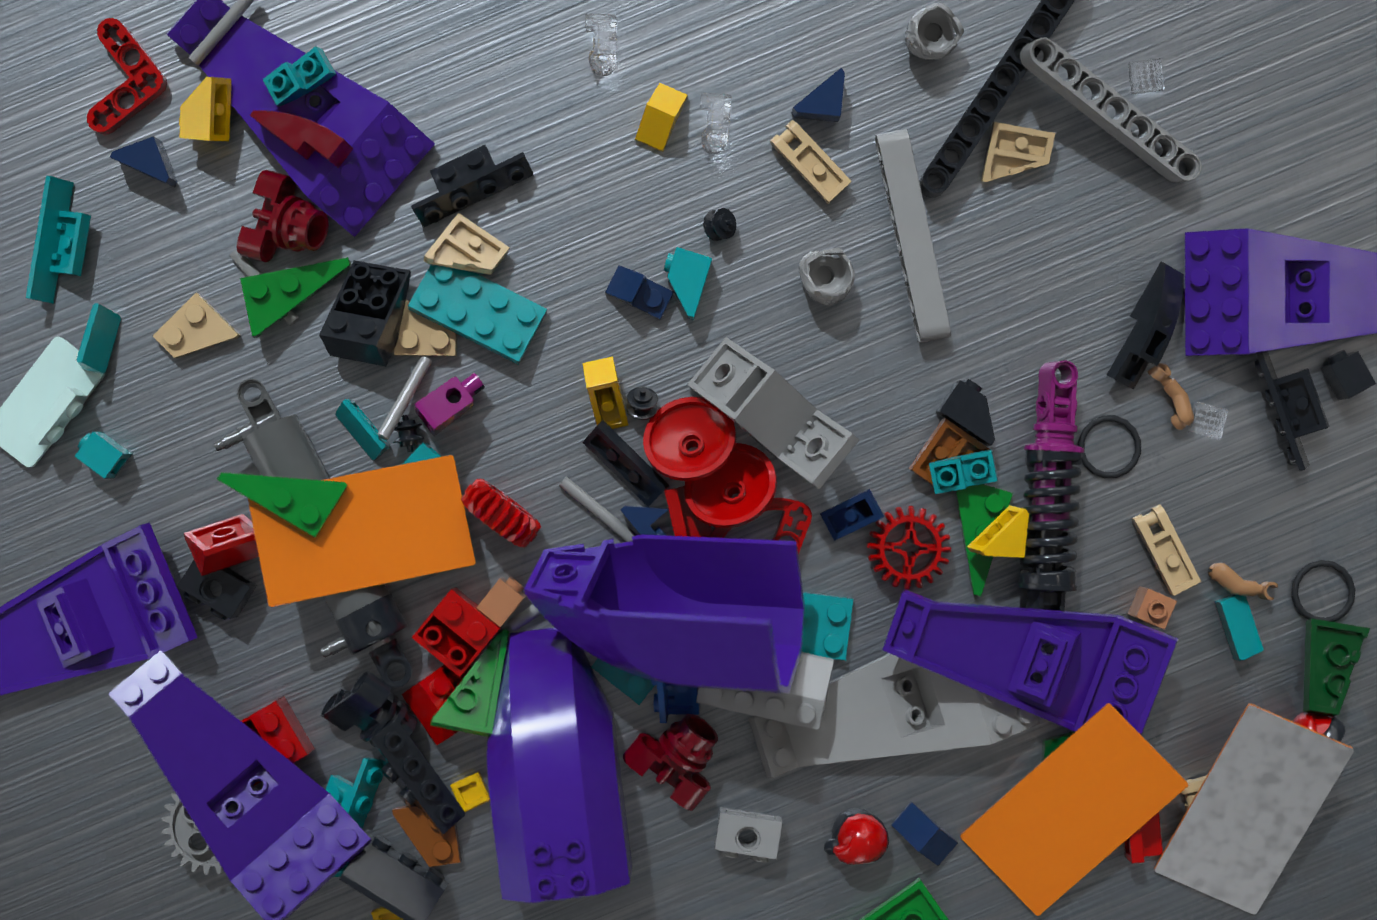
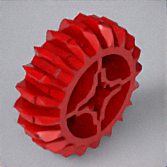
[461,479,541,548]
[867,506,951,590]

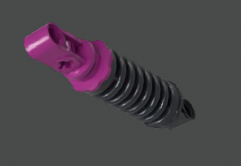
[1016,360,1084,611]

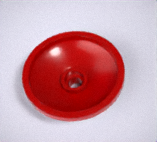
[643,397,736,481]
[684,443,777,528]

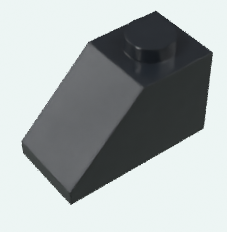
[936,379,995,446]

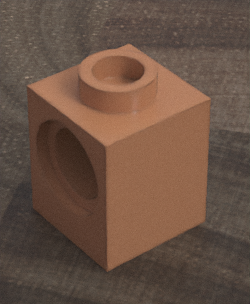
[476,577,526,627]
[1127,586,1177,630]

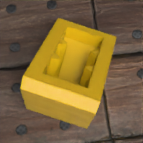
[635,83,688,152]
[967,505,1029,558]

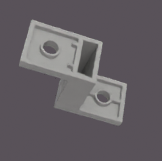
[687,337,859,489]

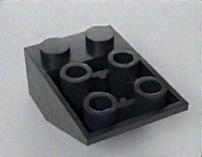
[319,260,411,367]

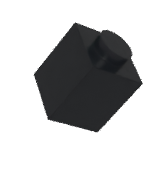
[1320,350,1376,400]

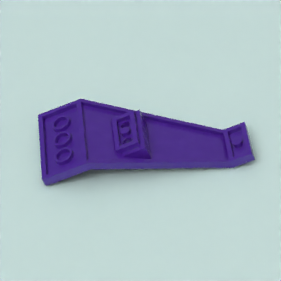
[109,651,372,920]

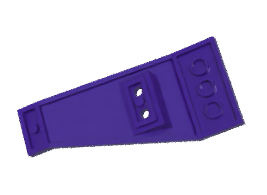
[166,0,435,237]
[1185,228,1377,356]
[0,522,198,695]
[882,590,1178,735]

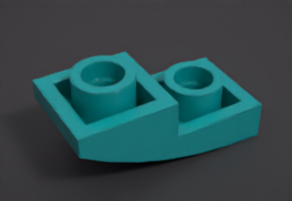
[263,46,336,106]
[929,449,998,494]

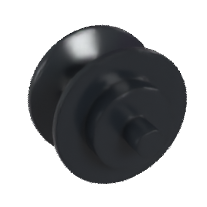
[703,208,737,241]
[626,387,658,420]
[393,415,424,452]

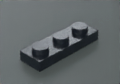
[582,420,669,507]

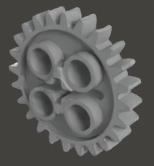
[161,792,223,875]

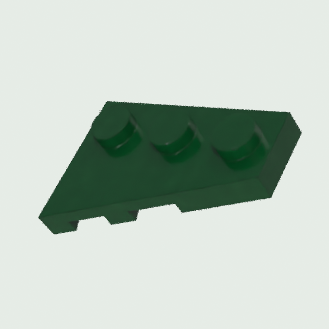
[1303,618,1370,717]

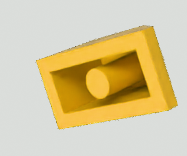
[179,77,231,142]
[582,356,629,429]

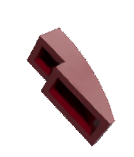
[250,110,354,168]

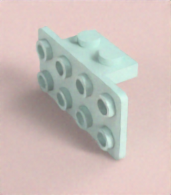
[0,337,105,467]

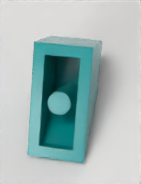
[663,247,712,320]

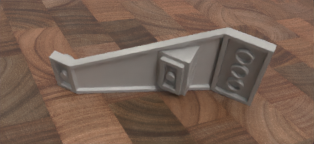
[748,605,1040,778]

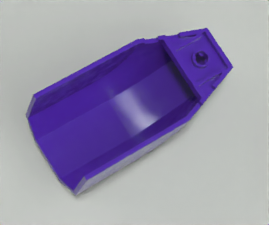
[524,535,805,694]
[487,627,633,903]

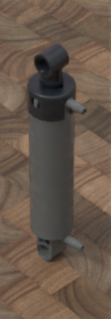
[213,379,412,688]

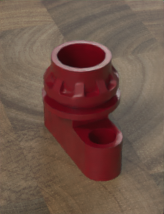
[237,170,329,263]
[623,714,718,811]

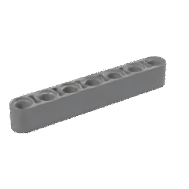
[1020,38,1202,183]
[875,129,951,343]

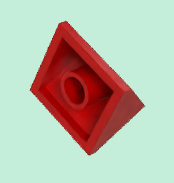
[184,514,259,576]

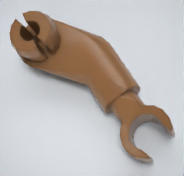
[1147,363,1194,430]
[1208,562,1278,600]

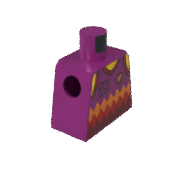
[415,373,485,436]

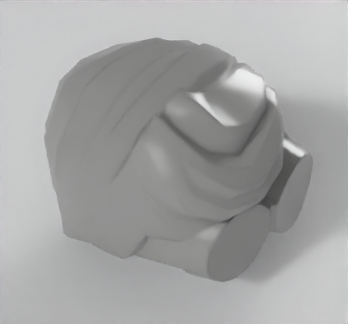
[905,3,964,60]
[799,248,855,306]

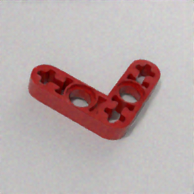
[87,18,167,135]

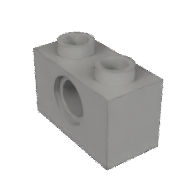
[714,807,782,862]

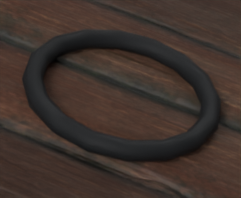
[1078,415,1141,478]
[1291,560,1356,622]

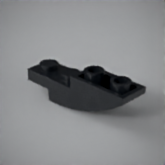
[1107,261,1184,390]

